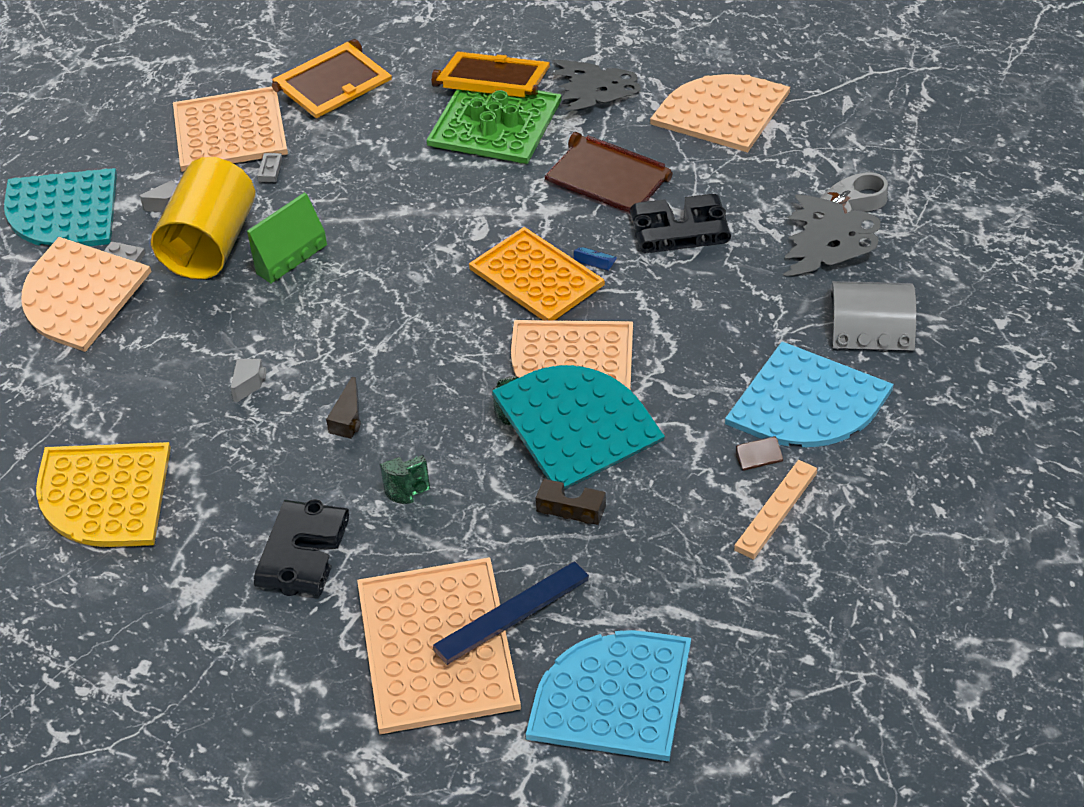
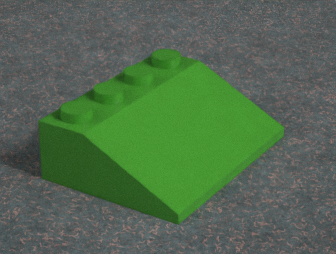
[247,192,327,284]

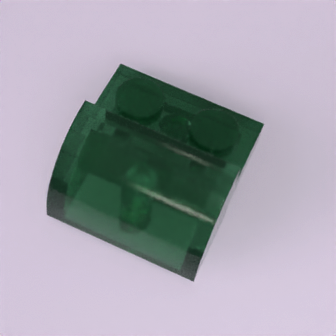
[380,455,430,504]

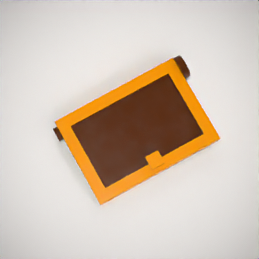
[272,39,392,118]
[431,51,550,97]

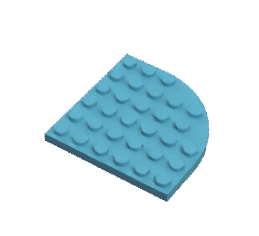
[725,341,894,447]
[526,630,691,762]

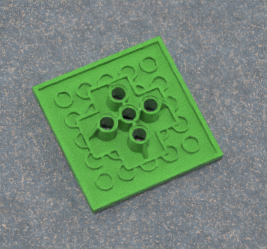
[426,89,562,164]

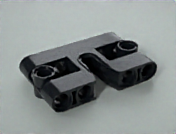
[630,194,731,253]
[254,499,349,596]

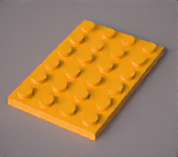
[469,227,605,321]

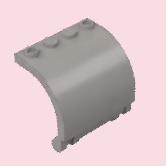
[831,281,916,350]

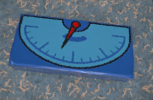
[574,247,617,271]

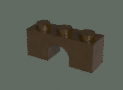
[535,479,606,525]

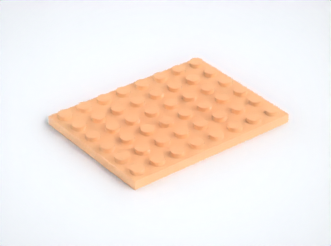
[357,557,521,734]

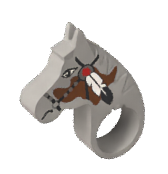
[805,172,888,236]

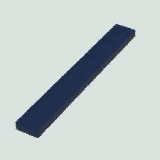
[432,561,589,665]

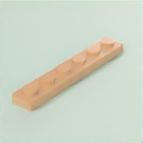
[734,460,817,560]

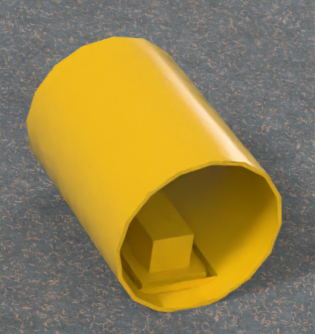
[151,157,256,279]

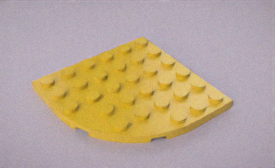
[36,442,171,547]

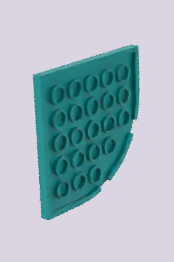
[4,168,117,246]
[492,365,665,490]

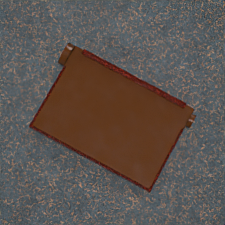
[545,131,673,213]

